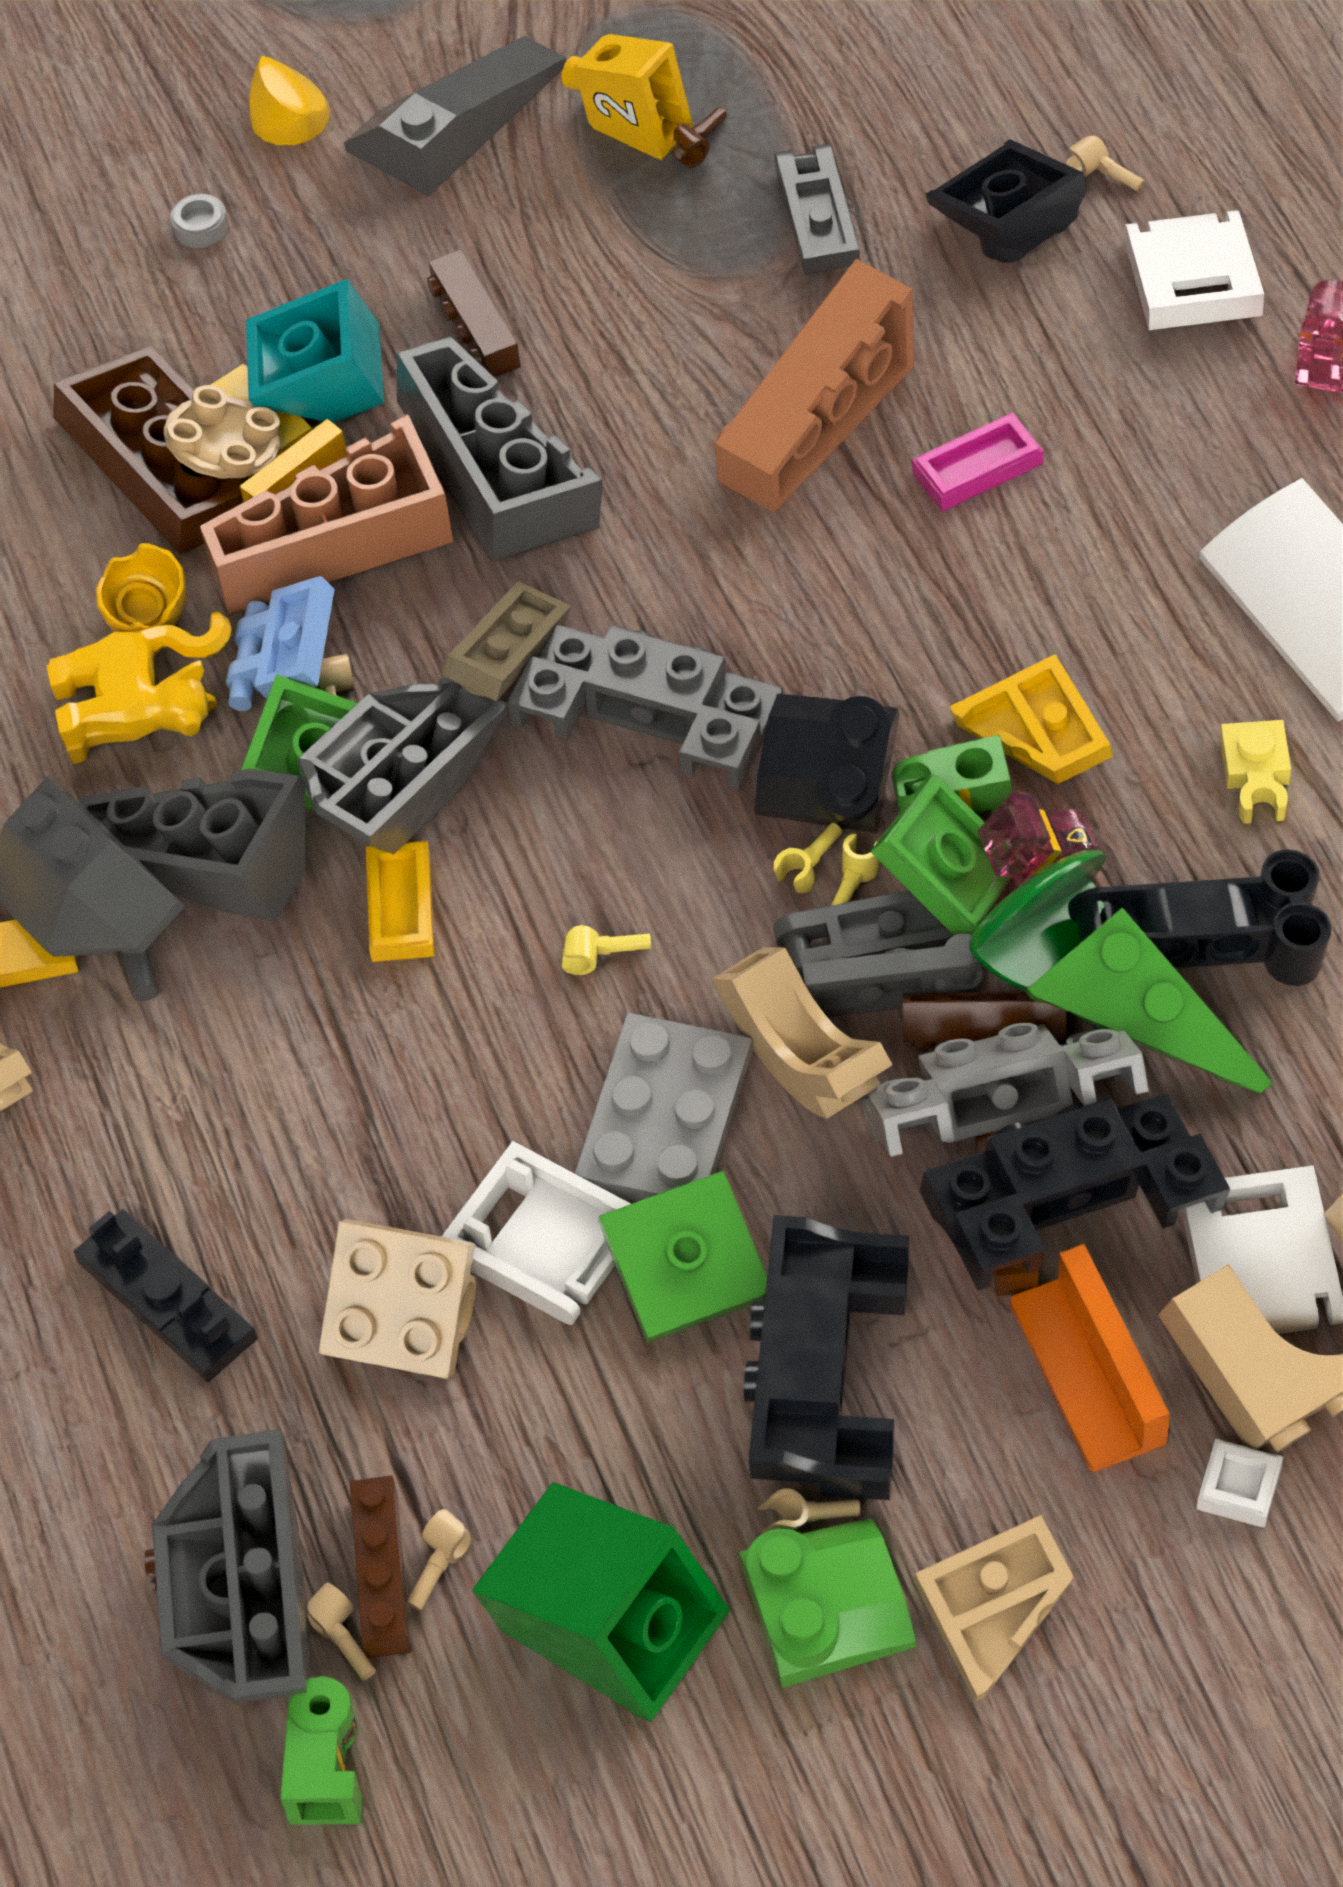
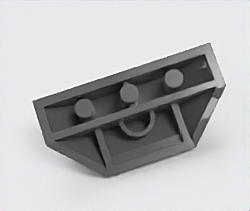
[297,677,508,854]
[0,775,186,956]
[152,1429,310,1704]

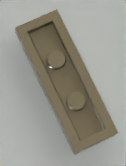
[441,581,571,701]

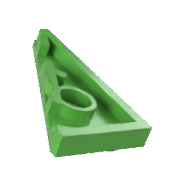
[1024,908,1273,1094]

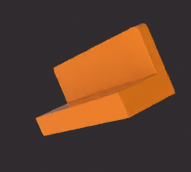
[1010,1244,1170,1472]

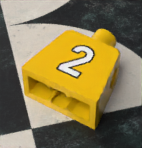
[561,34,693,160]

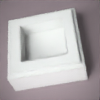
[1197,1438,1283,1528]

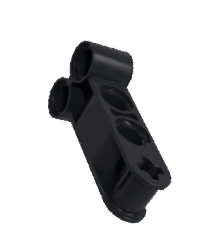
[1068,849,1331,986]

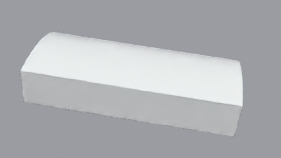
[1199,478,1343,722]

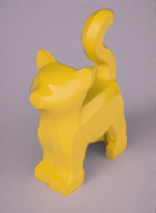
[46,611,231,764]

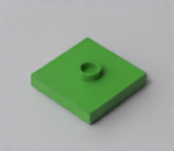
[870,773,1023,935]
[598,1170,767,1344]

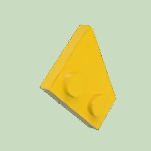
[950,654,1113,784]

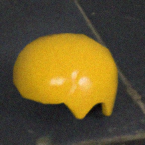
[95,543,187,632]

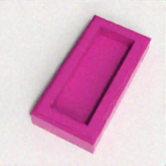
[912,412,1043,512]

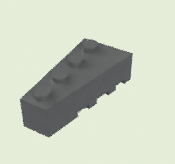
[397,337,602,562]

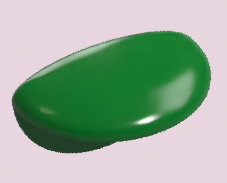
[969,849,1106,990]

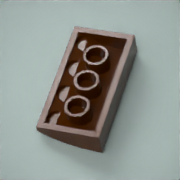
[53,346,255,554]

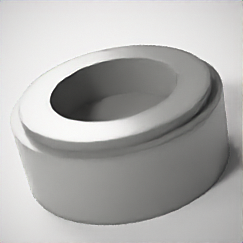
[170,194,228,248]

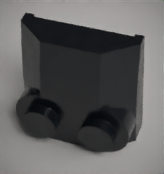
[926,139,1087,263]
[754,693,900,833]

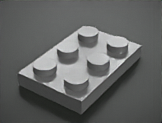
[575,1013,753,1202]

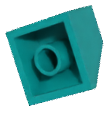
[246,279,384,423]

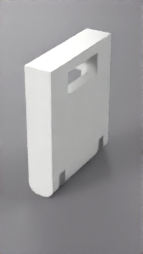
[1124,210,1264,330]
[441,1141,630,1325]
[1181,1165,1343,1334]

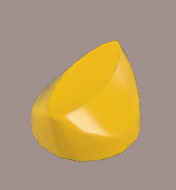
[249,56,331,145]

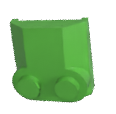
[241,674,358,810]
[739,1518,917,1688]

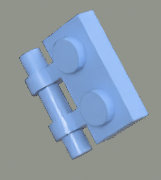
[226,576,335,711]

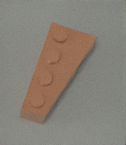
[714,259,914,513]
[200,414,453,615]

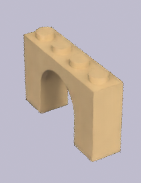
[1158,1195,1343,1453]

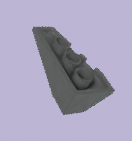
[344,36,567,196]
[80,769,305,921]

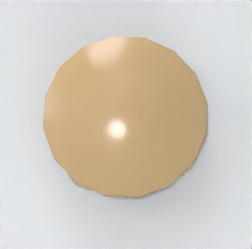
[163,385,280,478]

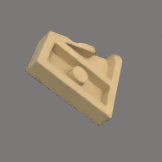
[913,1515,1074,1702]

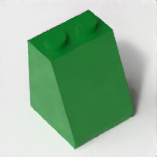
[471,1482,730,1722]

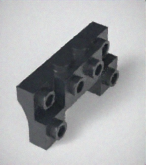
[919,1093,1230,1291]
[744,1215,910,1500]

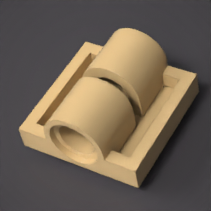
[318,1219,476,1379]

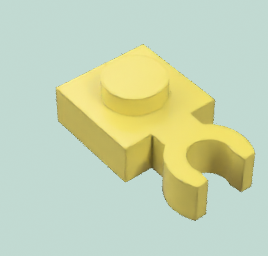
[1220,720,1291,824]

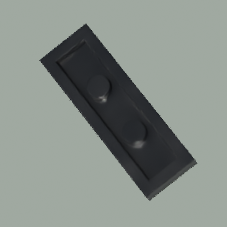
[73,1209,257,1383]

